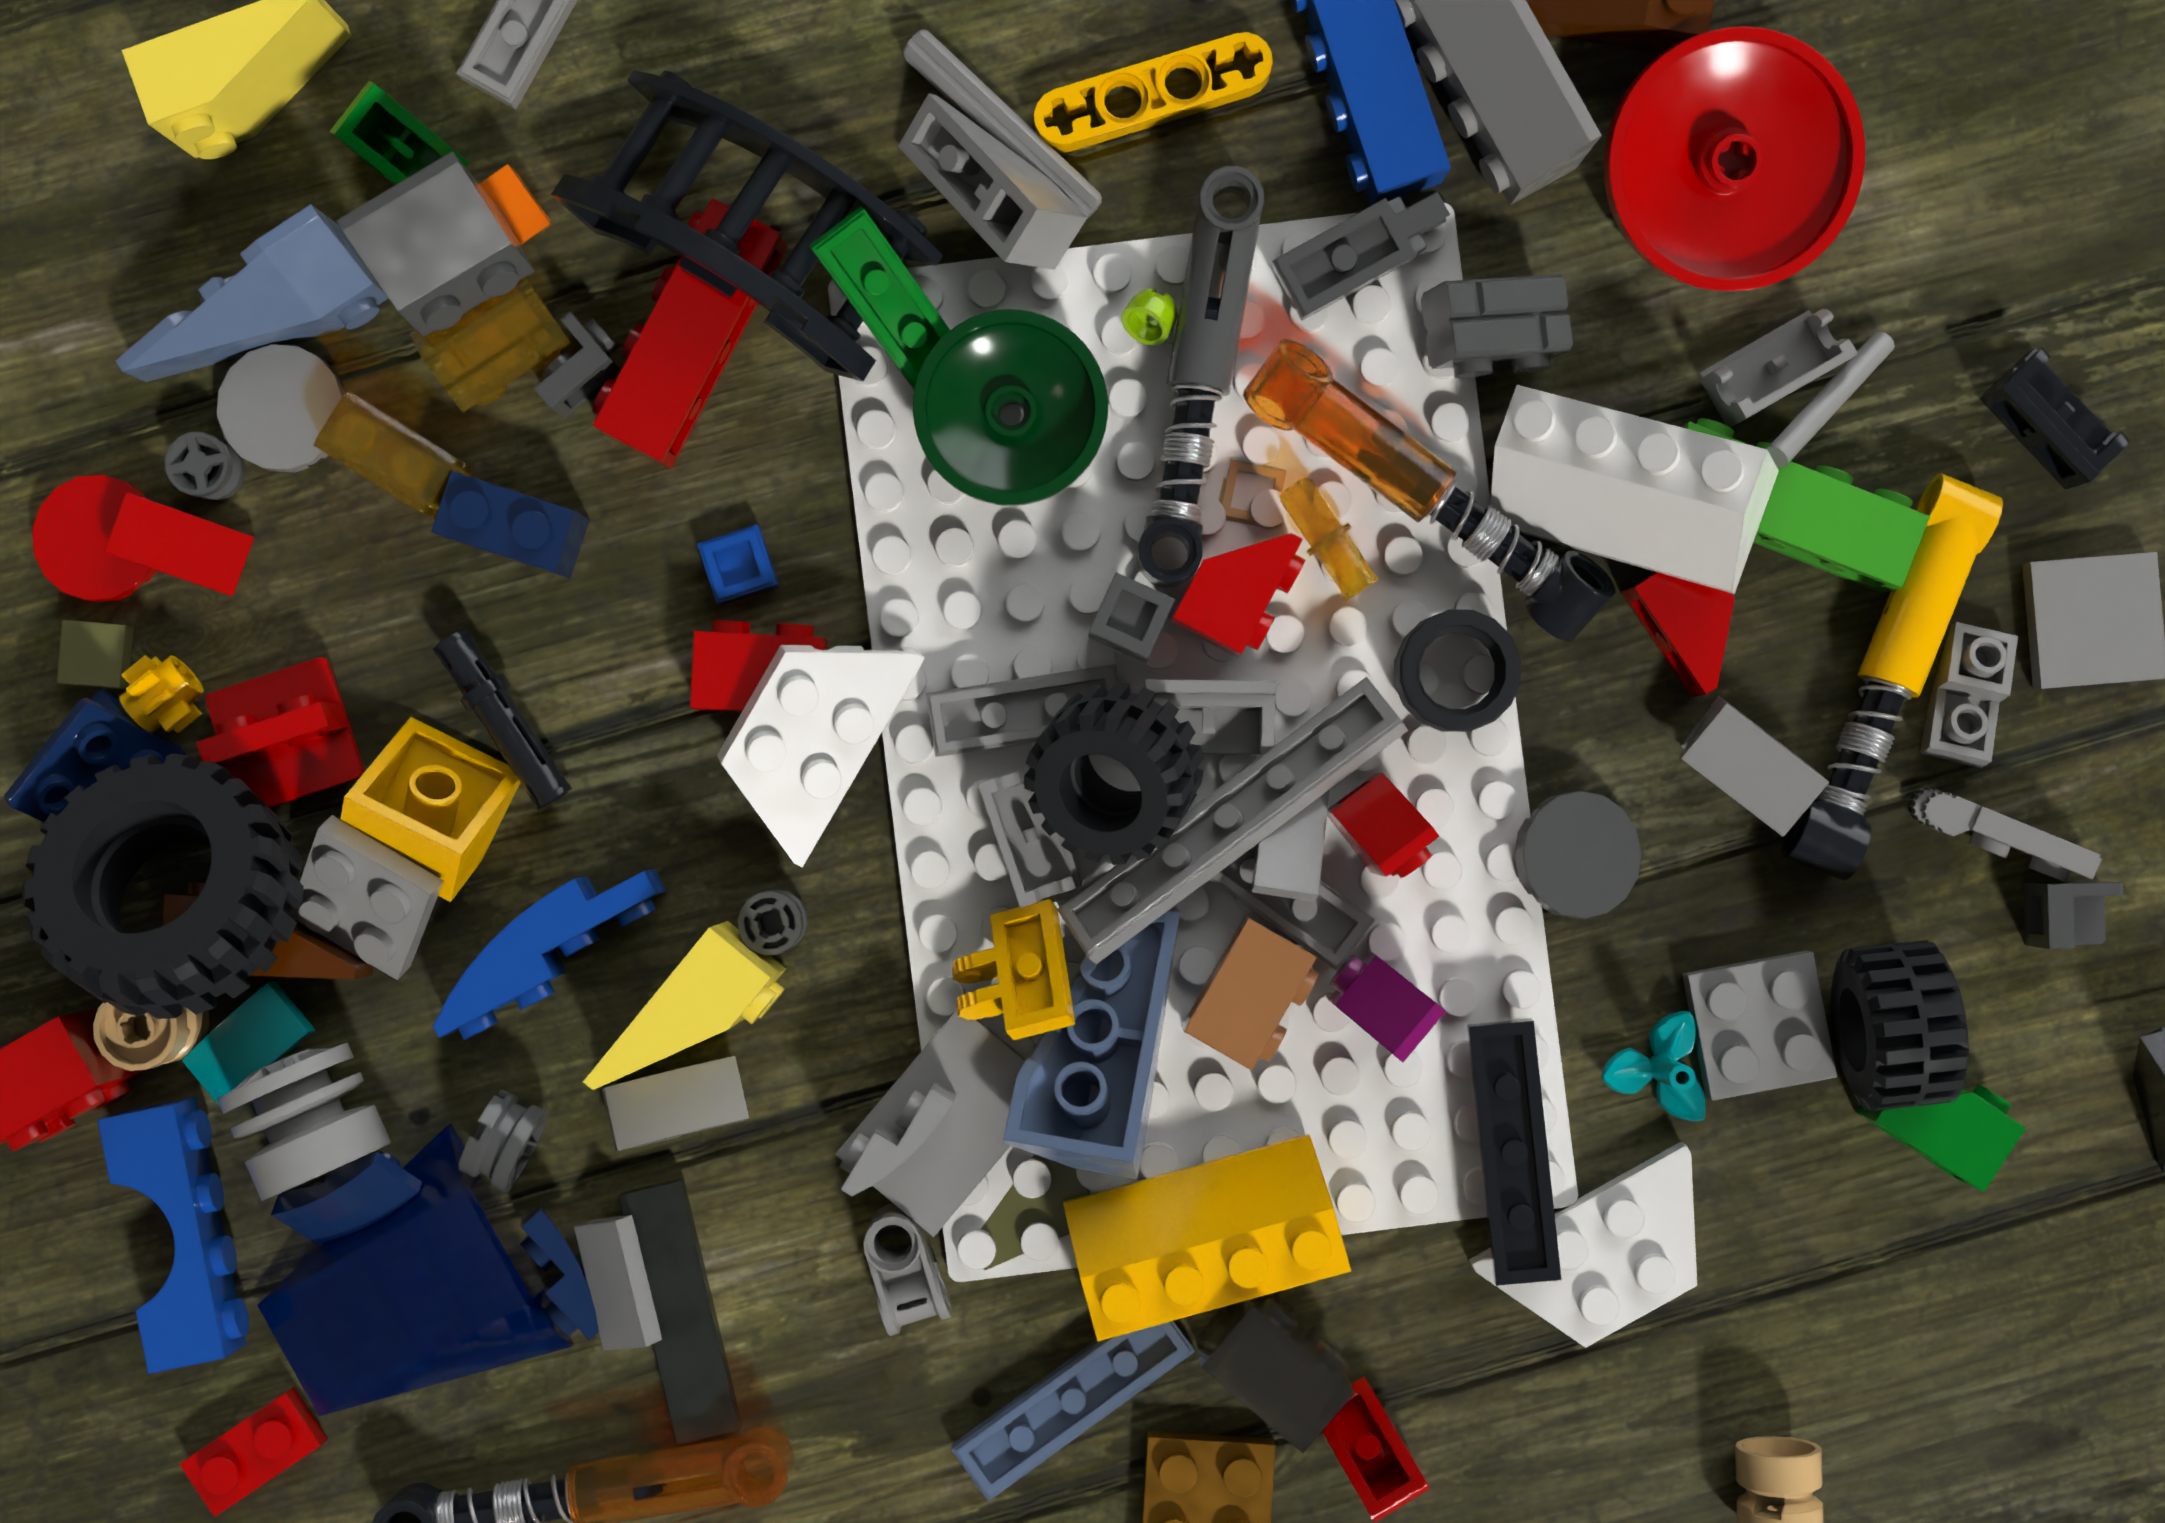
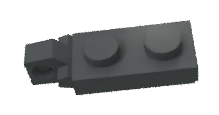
[1271,192,1450,321]

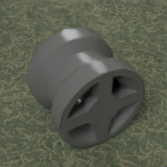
[165,432,245,501]

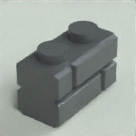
[1421,274,1573,379]

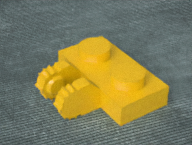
[952,899,1075,1041]

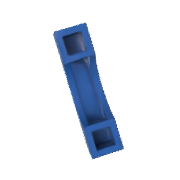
[97,1096,249,1374]

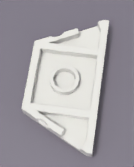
[717,645,925,867]
[1468,1142,1697,1348]

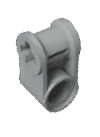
[863,1204,952,1336]

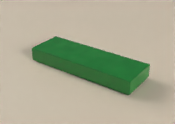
[809,206,950,391]

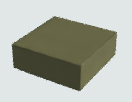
[57,620,134,689]

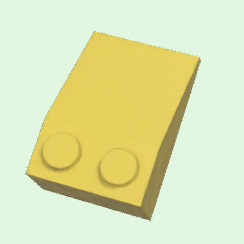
[122,0,351,159]
[583,921,786,1090]

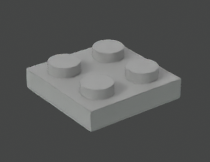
[289,815,444,980]
[1682,950,1837,1101]

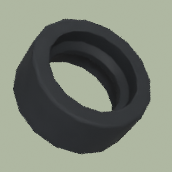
[1394,609,1521,732]

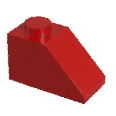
[1621,571,1735,697]

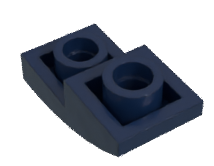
[271,1151,422,1244]
[520,1205,599,1340]

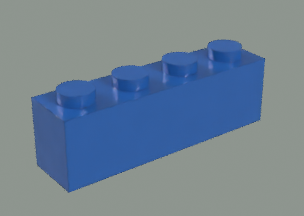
[1290,0,1451,206]

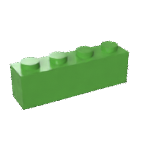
[1681,418,1930,593]

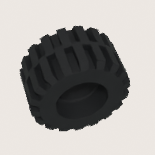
[1024,682,1204,864]
[1831,940,1969,1111]

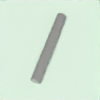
[1767,332,1895,467]

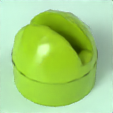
[1121,288,1178,346]

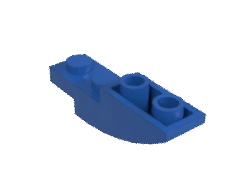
[433,869,666,1040]

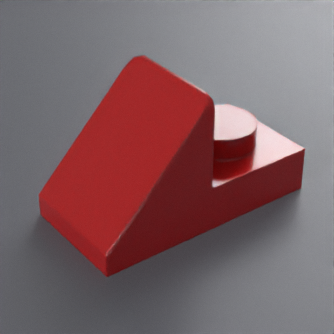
[1310,1376,1431,1523]

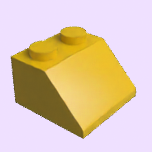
[340,717,521,902]

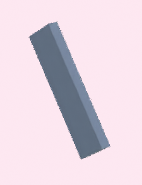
[951,1320,1195,1502]

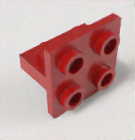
[196,657,365,808]

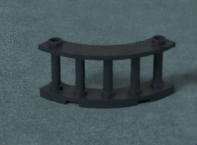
[551,70,943,382]

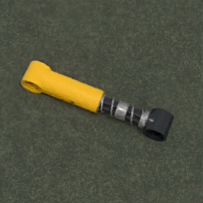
[1782,473,2003,881]

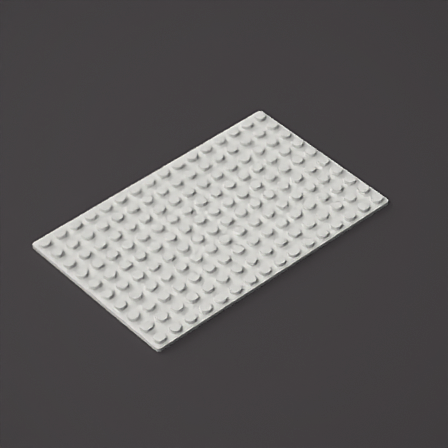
[828,203,1578,1282]

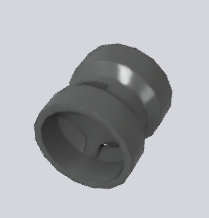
[737,889,809,956]

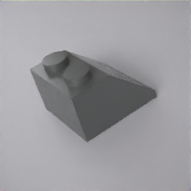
[336,151,535,338]

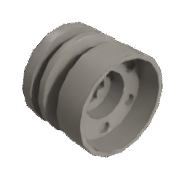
[217,1043,391,1201]

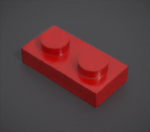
[179,1387,328,1517]

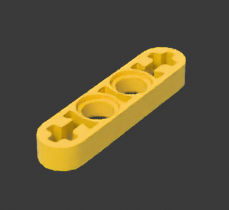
[1034,32,1273,153]

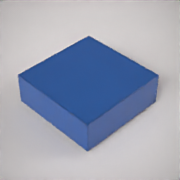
[697,524,779,605]

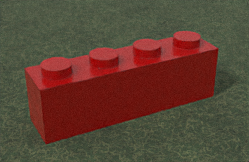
[592,198,788,470]

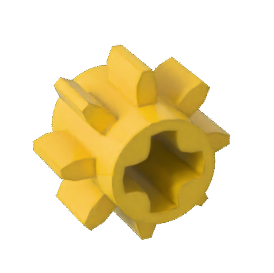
[119,655,204,733]

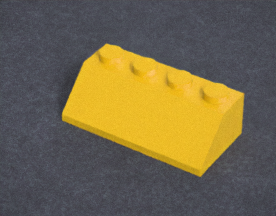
[1063,1134,1351,1342]

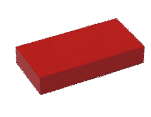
[104,492,255,597]

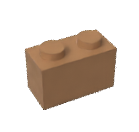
[1181,915,1319,1071]

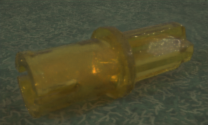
[1279,477,1380,601]

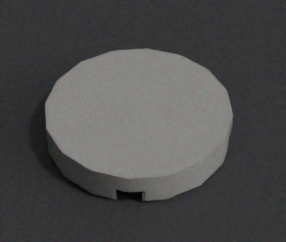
[217,344,349,473]

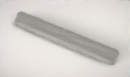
[903,29,1102,220]

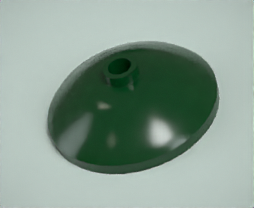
[913,309,1108,506]

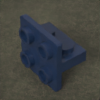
[4,687,186,822]

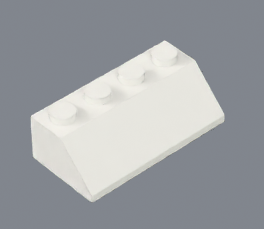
[1490,385,1779,594]

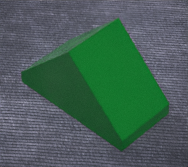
[329,80,470,185]

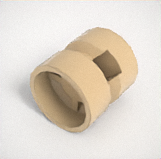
[93,1003,209,1071]
[1735,1436,1824,1523]

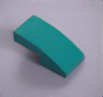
[182,981,316,1107]

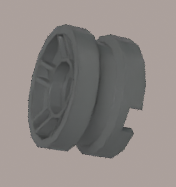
[459,1089,549,1193]

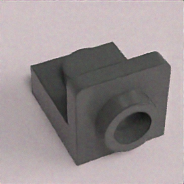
[534,311,622,419]

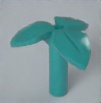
[1601,1011,1706,1121]

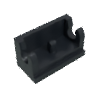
[1979,347,2131,490]

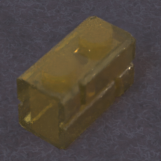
[409,277,571,412]
[313,391,474,519]

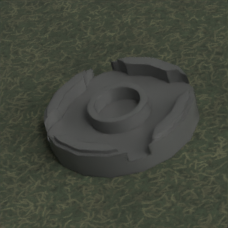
[1514,791,1642,919]

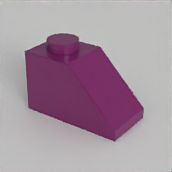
[1328,951,1446,1062]

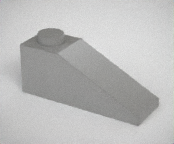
[898,93,1087,270]

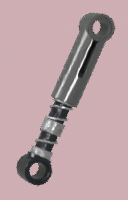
[1137,166,1264,588]

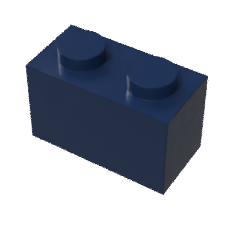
[431,471,590,579]

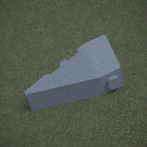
[115,204,388,382]
[1003,911,1180,1179]

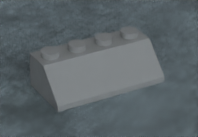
[1395,0,1602,205]

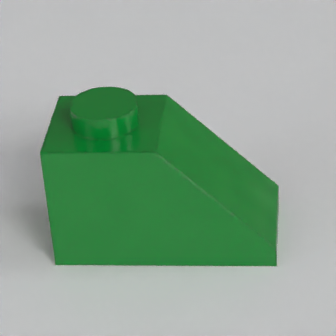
[1856,1084,2026,1193]

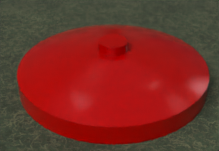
[1603,26,1865,291]

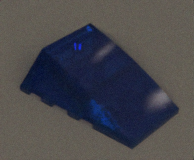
[257,1124,574,1416]

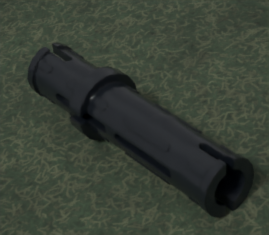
[432,628,572,810]

